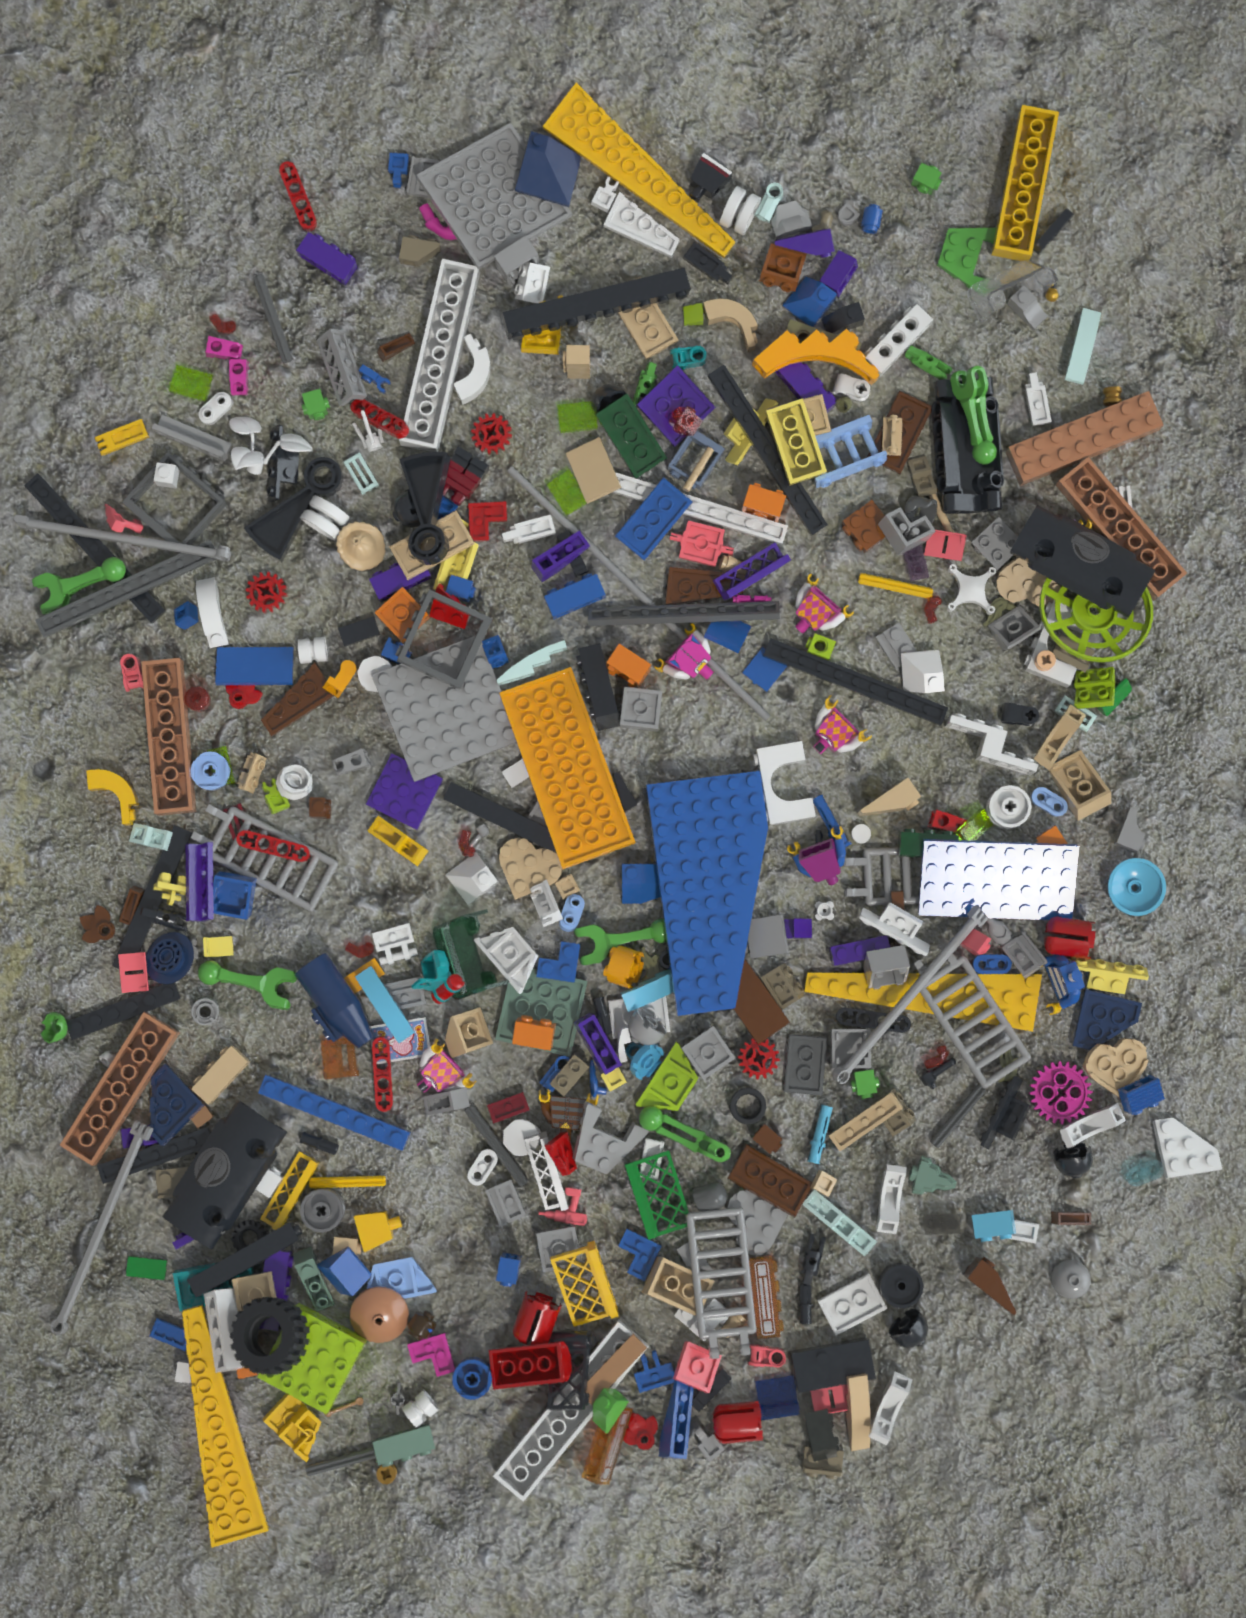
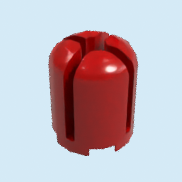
[1044,917,1096,960]
[513,1291,562,1345]
[712,1401,763,1444]

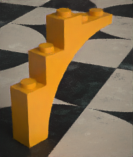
[752,329,879,385]

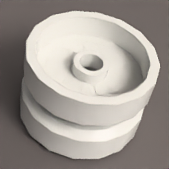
[719,186,761,235]
[300,495,349,540]
[985,785,1032,830]

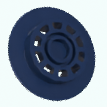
[146,932,194,984]

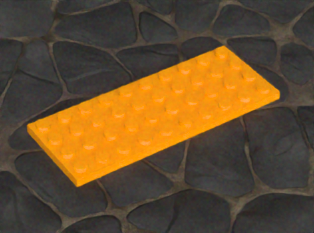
[499,667,635,869]

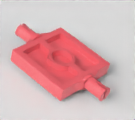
[670,520,734,567]

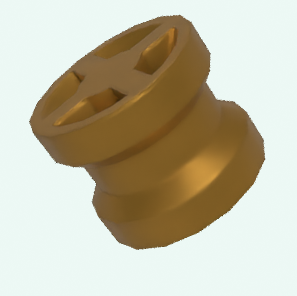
[1103,386,1122,406]
[376,1464,397,1484]

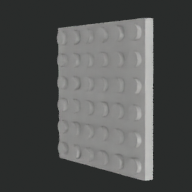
[416,123,572,270]
[372,636,517,782]

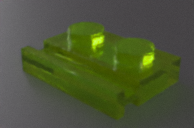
[169,365,214,402]
[557,401,598,433]
[546,470,587,517]

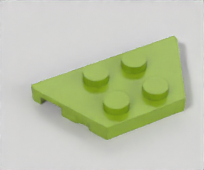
[635,1042,699,1111]

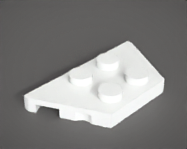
[474,927,538,994]

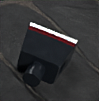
[690,152,733,202]

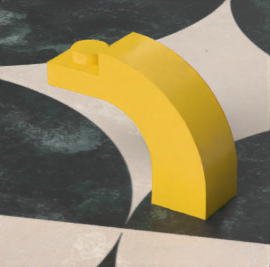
[86,769,139,826]

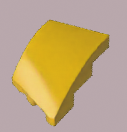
[521,295,563,355]
[262,1393,321,1462]

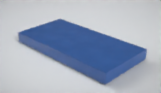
[615,477,693,561]
[215,647,294,685]

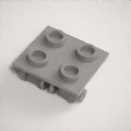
[971,517,1018,570]

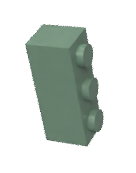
[371,1423,436,1467]

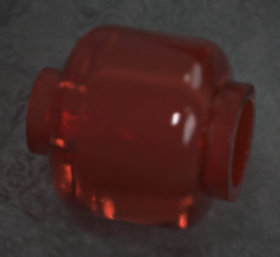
[184,686,211,712]

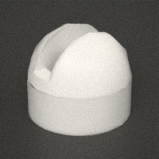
[99,1051,116,1067]

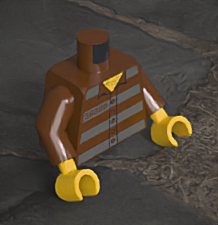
[539,1089,599,1141]

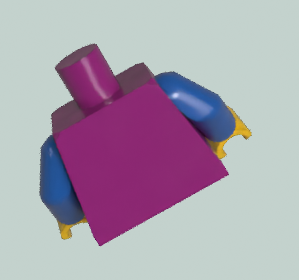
[787,826,846,885]

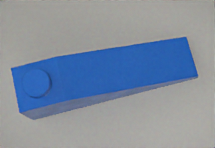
[658,1380,694,1459]

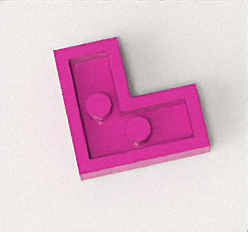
[407,1333,456,1377]

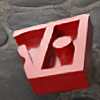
[429,583,469,629]
[545,1132,577,1176]

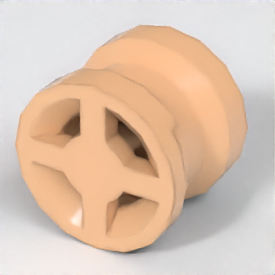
[1034,650,1056,671]

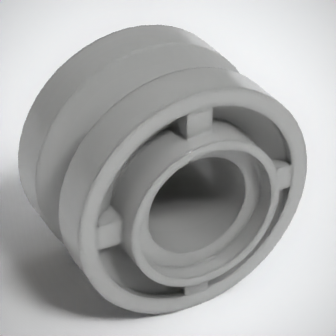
[191,997,220,1025]

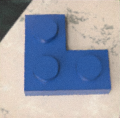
[536,941,580,983]
[618,1228,662,1281]

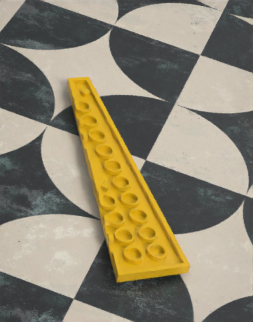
[543,83,735,258]
[804,973,1042,1032]
[182,1305,269,1548]

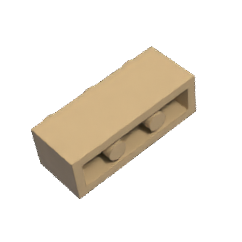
[563,345,590,379]
[192,1046,251,1105]

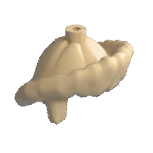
[336,521,386,571]

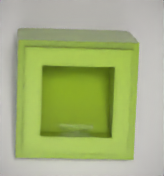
[683,303,703,326]

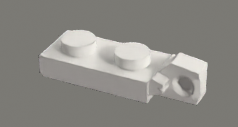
[1025,372,1051,427]
[502,515,556,544]

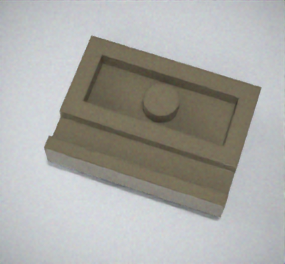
[155,1167,188,1199]

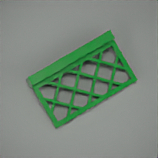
[625,1150,689,1240]

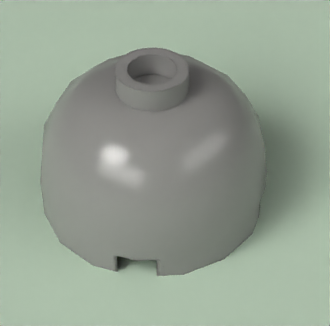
[628,1008,667,1045]
[1051,1259,1091,1299]

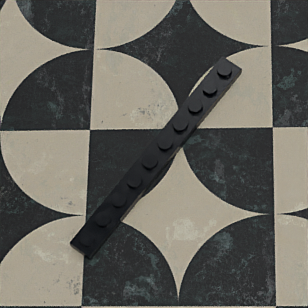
[707,365,828,536]
[24,473,166,624]
[763,638,948,726]

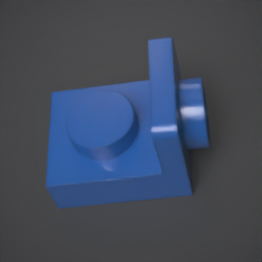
[482,635,509,669]

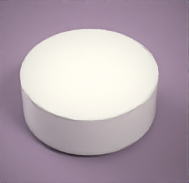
[851,824,871,844]

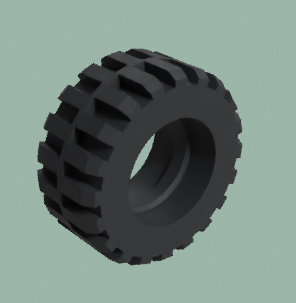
[230,1297,310,1375]

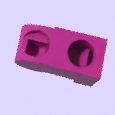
[205,336,243,360]
[229,359,249,395]

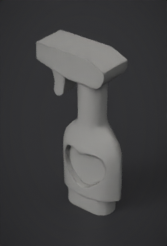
[987,918,1013,947]

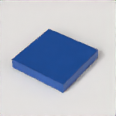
[704,621,752,653]

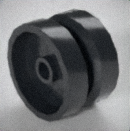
[878,1262,924,1308]

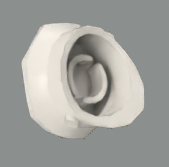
[357,656,393,692]
[276,765,312,800]
[503,1119,541,1156]

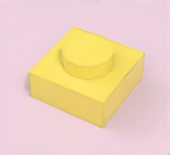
[601,1067,627,1091]

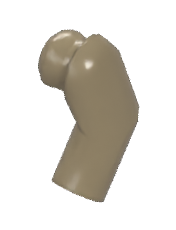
[811,210,833,232]

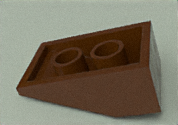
[963,1256,1017,1315]

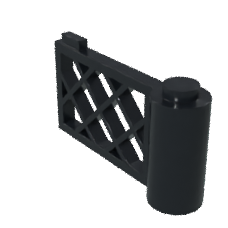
[547,1331,596,1410]

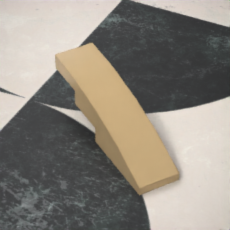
[846,1373,871,1451]

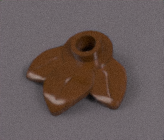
[80,905,115,943]

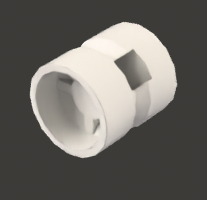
[298,637,328,664]
[402,1390,439,1428]

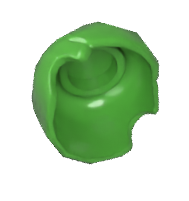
[41,1012,68,1043]

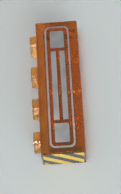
[749,1256,784,1339]
[581,1406,633,1484]

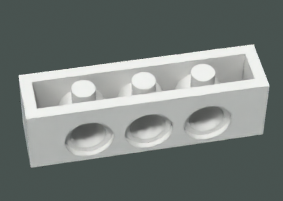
[864,304,933,378]

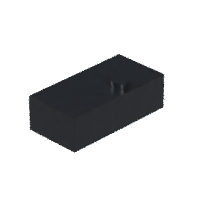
[790,1337,876,1393]

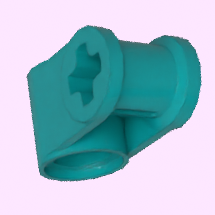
[670,346,707,370]

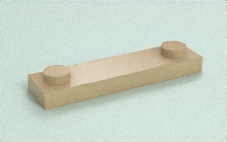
[829,1092,903,1151]

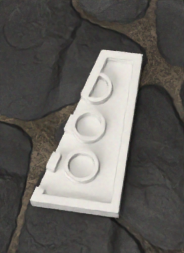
[604,192,680,258]

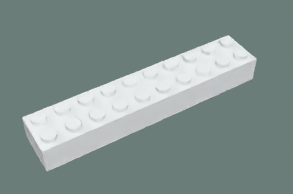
[399,259,480,452]
[493,1319,649,1502]

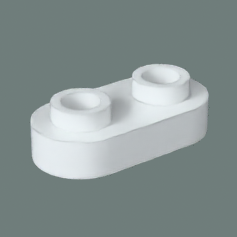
[199,392,232,425]
[468,1149,498,1185]

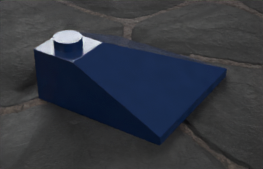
[515,131,582,207]

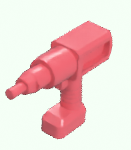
[105,504,143,534]
[539,1187,587,1226]

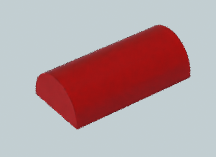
[488,1341,572,1390]

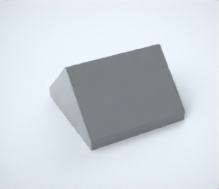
[988,605,1041,650]

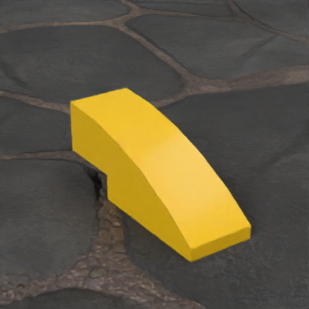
[367,816,429,867]

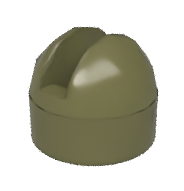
[836,396,852,413]

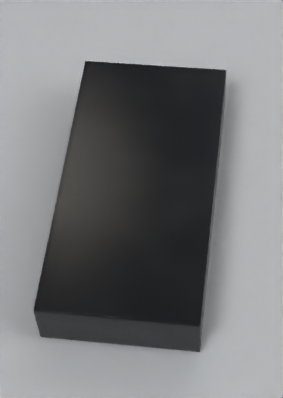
[338,616,381,647]

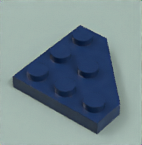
[1072,989,1142,1050]
[149,1064,205,1146]

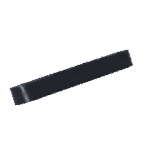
[836,1008,911,1033]

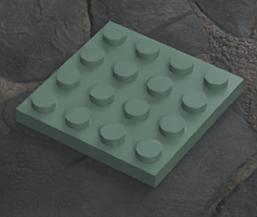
[495,969,588,1057]

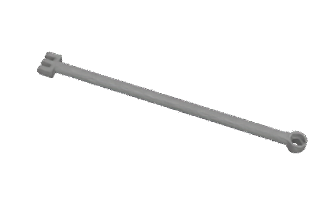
[14,515,231,561]
[832,905,988,1084]
[50,1120,153,1335]

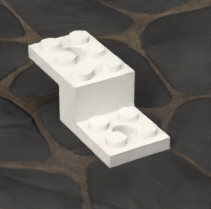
[945,713,1038,776]

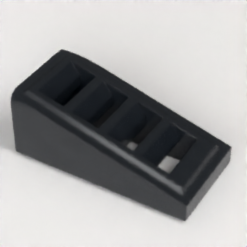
[613,772,637,813]

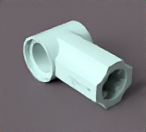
[755,183,783,223]

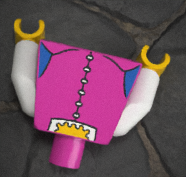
[654,623,714,680]

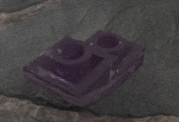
[903,544,929,581]

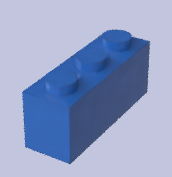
[544,573,606,620]
[496,1252,522,1287]

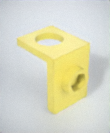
[203,936,234,957]

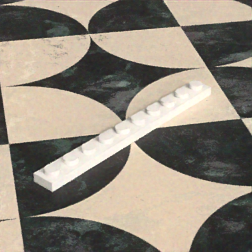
[612,472,788,545]

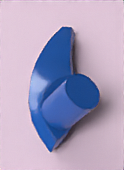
[590,1060,607,1098]

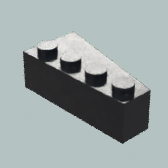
[576,643,620,731]

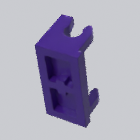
[820,250,858,298]

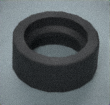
[729,1087,767,1125]

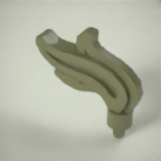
[983,598,1016,627]
[640,947,660,983]
[998,1049,1018,1083]

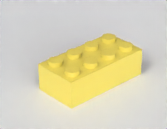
[765,398,827,486]

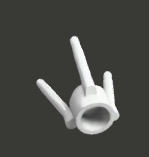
[352,405,384,452]

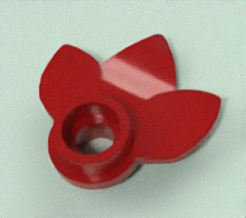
[226,685,263,709]
[620,1413,658,1450]

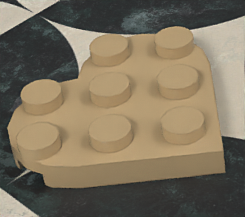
[996,557,1061,606]
[499,838,562,900]
[1083,1038,1148,1098]

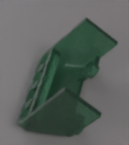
[433,909,510,1000]

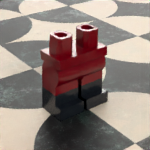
[443,446,489,506]

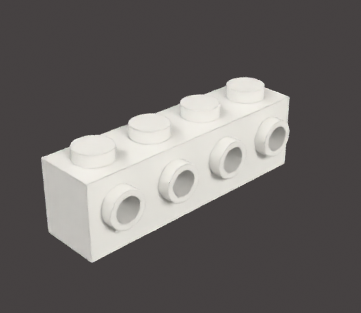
[204,1288,244,1373]

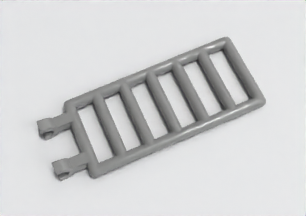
[191,804,338,912]
[844,847,922,906]
[912,943,1031,1088]
[686,1207,756,1359]

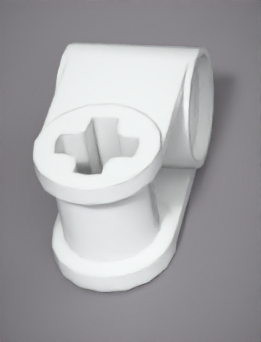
[832,374,870,402]

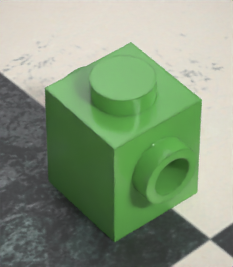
[911,163,942,195]
[301,388,330,420]
[851,1069,880,1099]

